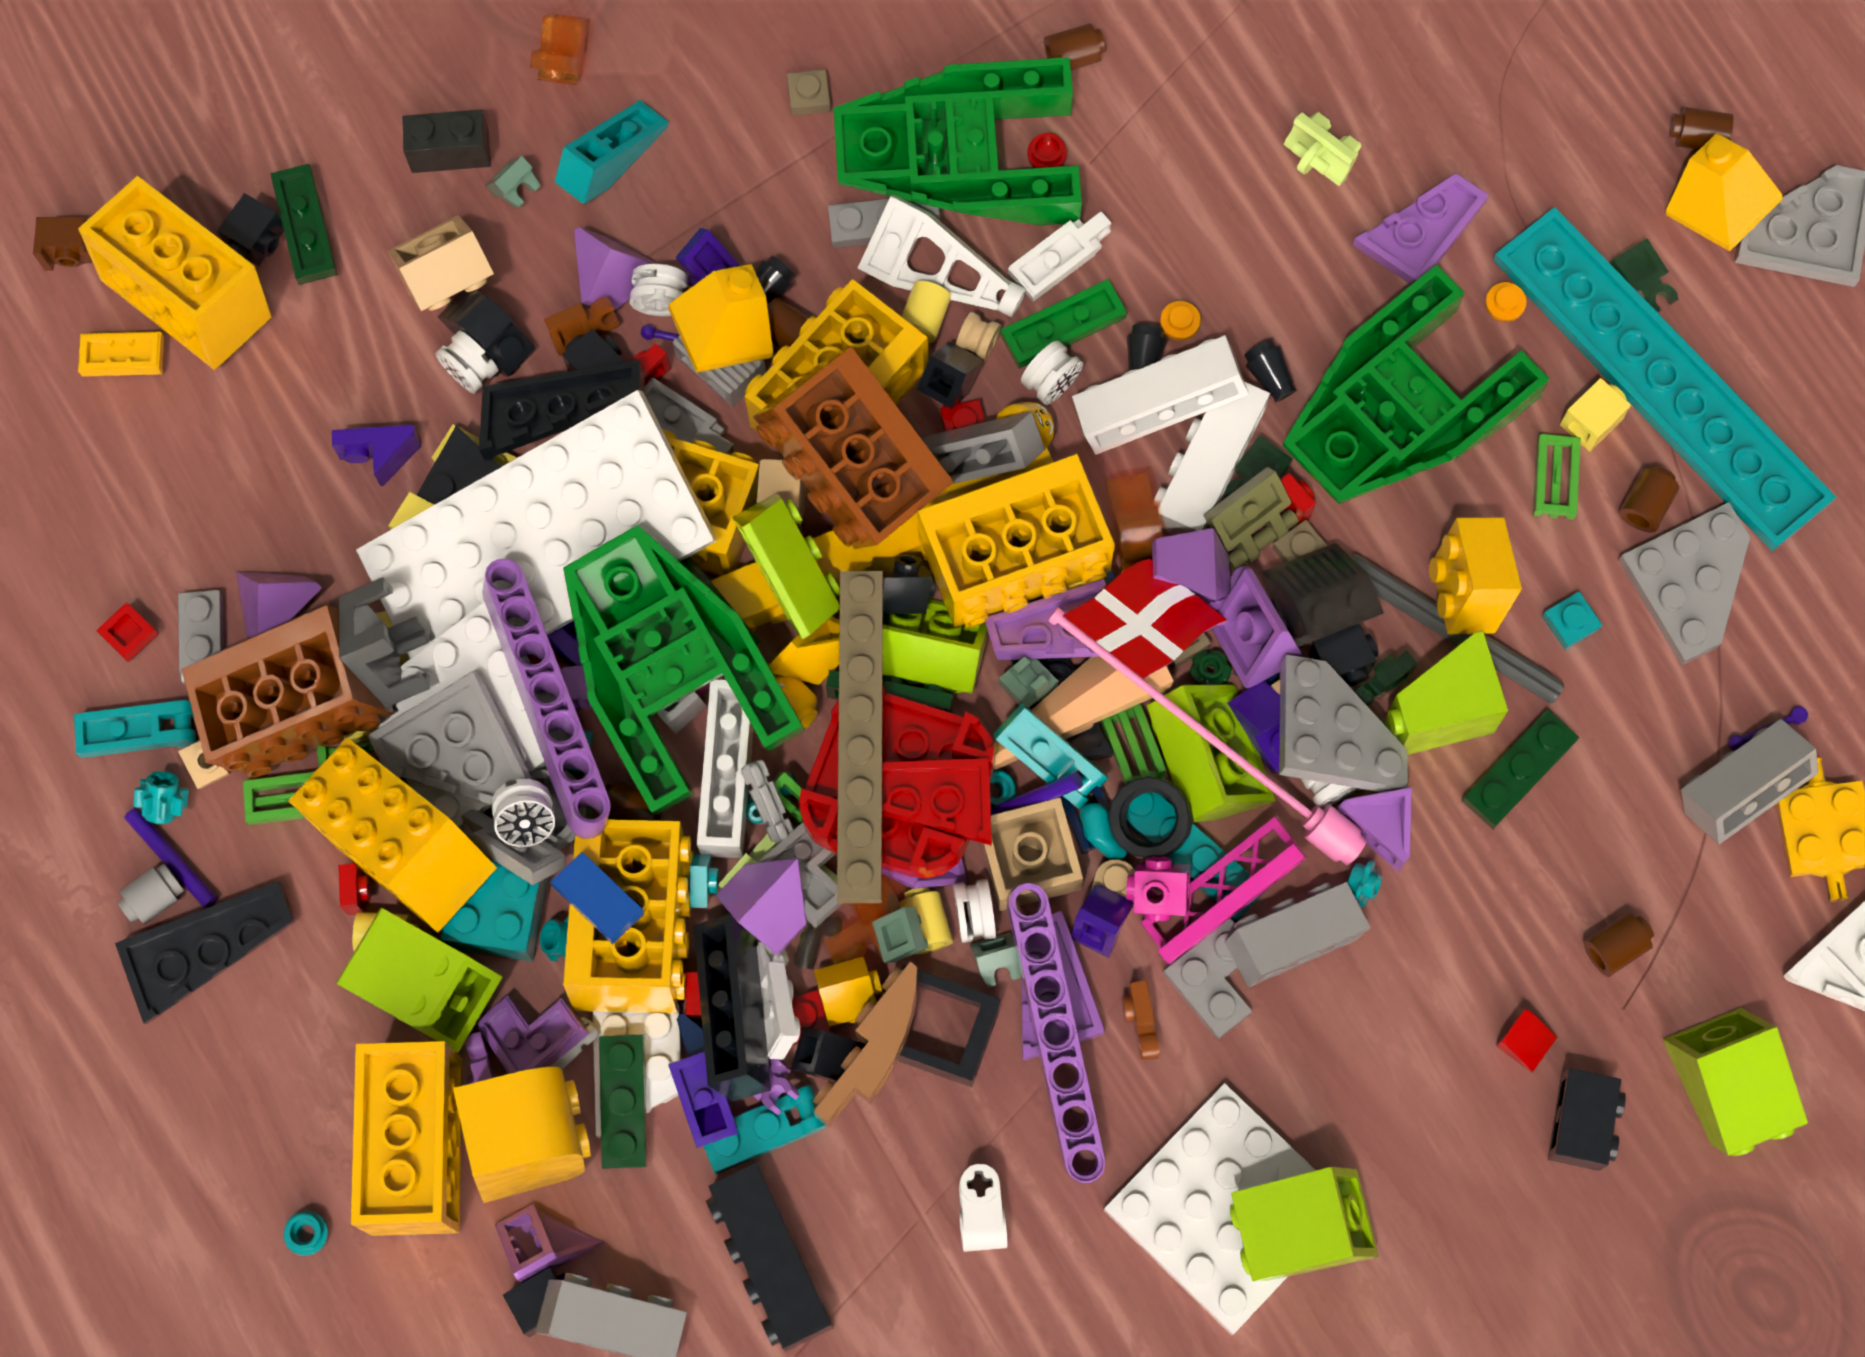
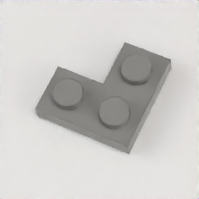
[757,822,842,928]
[1163,919,1252,1041]

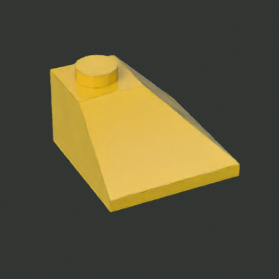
[1666,133,1783,252]
[668,264,773,373]

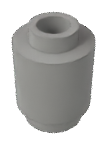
[117,864,184,925]

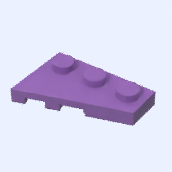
[1353,173,1489,285]
[985,579,1106,660]
[1021,911,1105,1062]

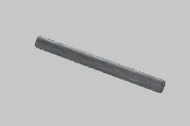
[1343,554,1564,703]

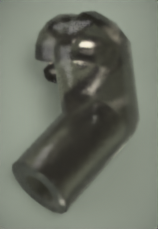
[793,916,843,969]

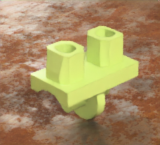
[1283,112,1361,186]

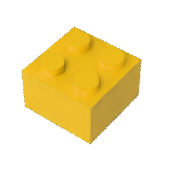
[1429,518,1522,634]

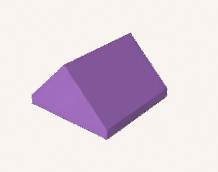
[1211,569,1303,688]

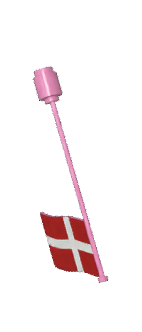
[1047,558,1367,865]

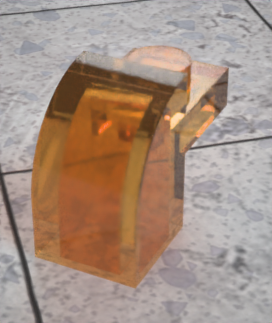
[530,13,590,85]
[1106,473,1162,573]
[823,874,900,964]

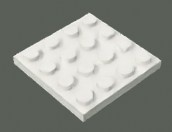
[373,602,570,830]
[1104,1083,1316,1336]

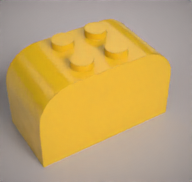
[453,1067,591,1203]

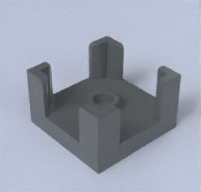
[339,577,430,708]

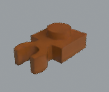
[543,297,620,356]
[1121,980,1160,1061]

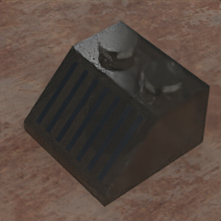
[1262,543,1384,647]

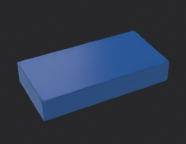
[550,852,644,944]

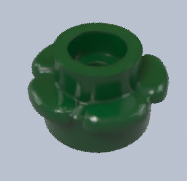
[1190,650,1231,685]

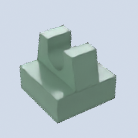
[485,156,541,208]
[998,656,1058,710]
[872,907,929,963]
[970,932,1021,988]

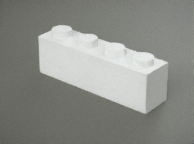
[1072,335,1249,455]
[1151,382,1270,535]
[697,680,754,858]

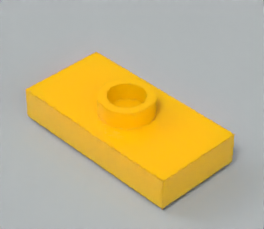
[78,332,164,376]

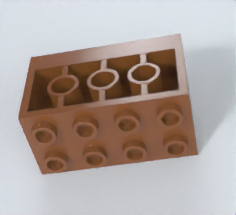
[753,346,954,549]
[182,605,394,777]

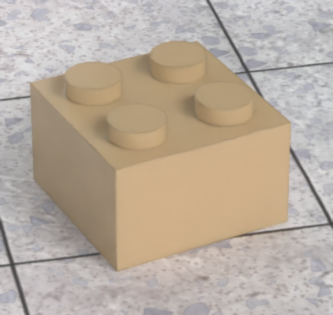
[387,215,494,311]
[981,798,1083,911]

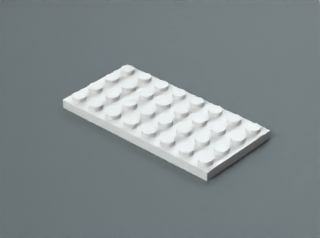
[356,390,718,659]

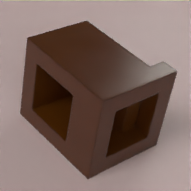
[33,217,93,271]

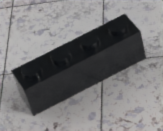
[693,914,771,1102]
[705,1163,833,1352]

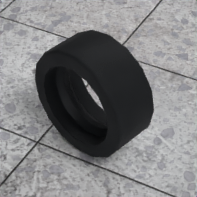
[1108,777,1193,858]

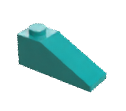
[554,100,669,205]

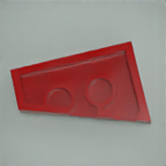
[882,758,992,846]

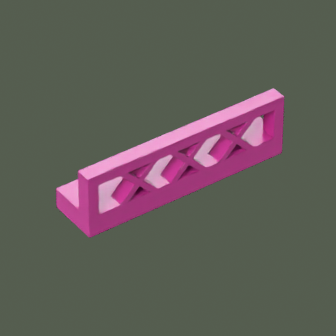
[1141,817,1308,965]

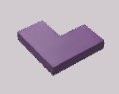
[475,995,589,1074]

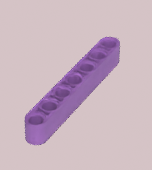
[482,559,611,839]
[1006,883,1105,1183]

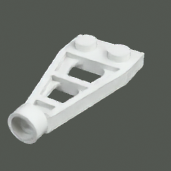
[858,195,1026,318]

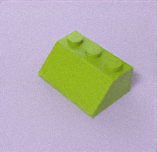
[732,493,840,639]
[883,599,993,694]
[1146,685,1276,822]

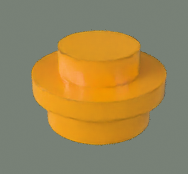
[1485,282,1527,322]
[1160,301,1201,341]

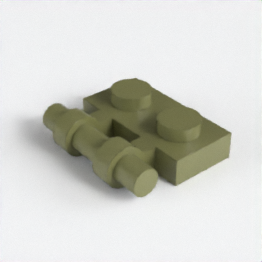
[1203,467,1299,571]

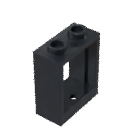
[885,965,1002,1087]

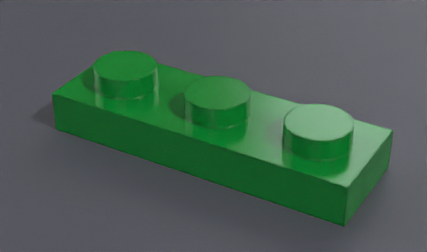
[1000,279,1127,369]

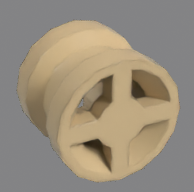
[956,312,1002,361]

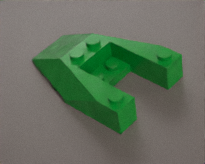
[833,57,1082,226]
[1282,264,1550,504]
[563,525,806,815]

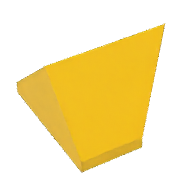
[768,616,840,685]

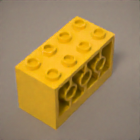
[78,176,272,370]
[744,279,929,455]
[662,429,759,577]
[918,454,1115,628]
[288,737,497,933]
[563,820,694,1014]
[351,1041,463,1236]

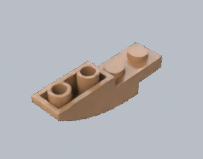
[813,962,918,1128]

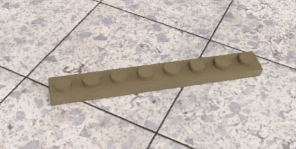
[837,571,883,904]

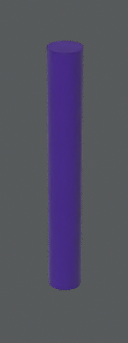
[991,772,1083,815]
[124,807,218,909]

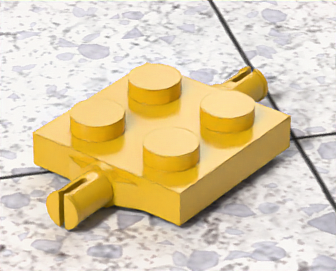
[1776,757,1865,902]

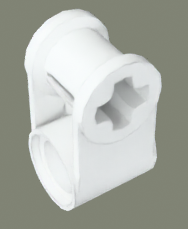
[959,1164,1007,1252]

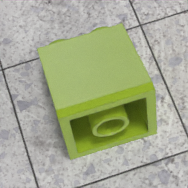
[1382,631,1508,755]
[1663,1008,1808,1156]
[1230,1167,1379,1282]

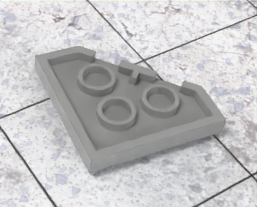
[1735,165,1865,287]
[1618,502,1750,666]
[1279,654,1408,792]
[367,672,533,805]

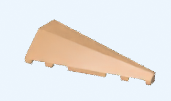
[993,656,1174,771]

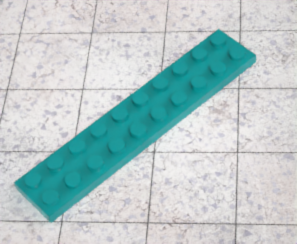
[1493,207,1836,552]

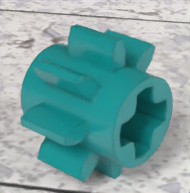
[133,771,189,824]

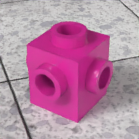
[1126,857,1191,921]

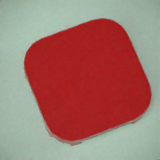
[799,686,995,879]

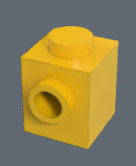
[814,957,883,1027]

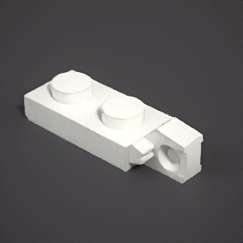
[1008,211,1112,302]
[757,942,800,1060]

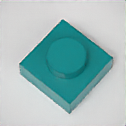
[1542,592,1603,650]
[690,854,719,908]

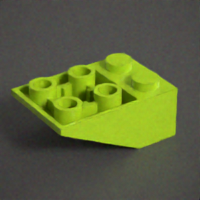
[336,908,502,1053]

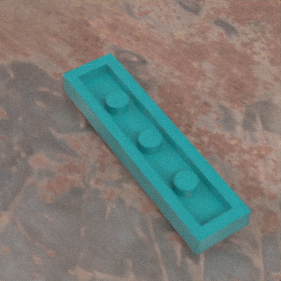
[1110,792,1263,922]

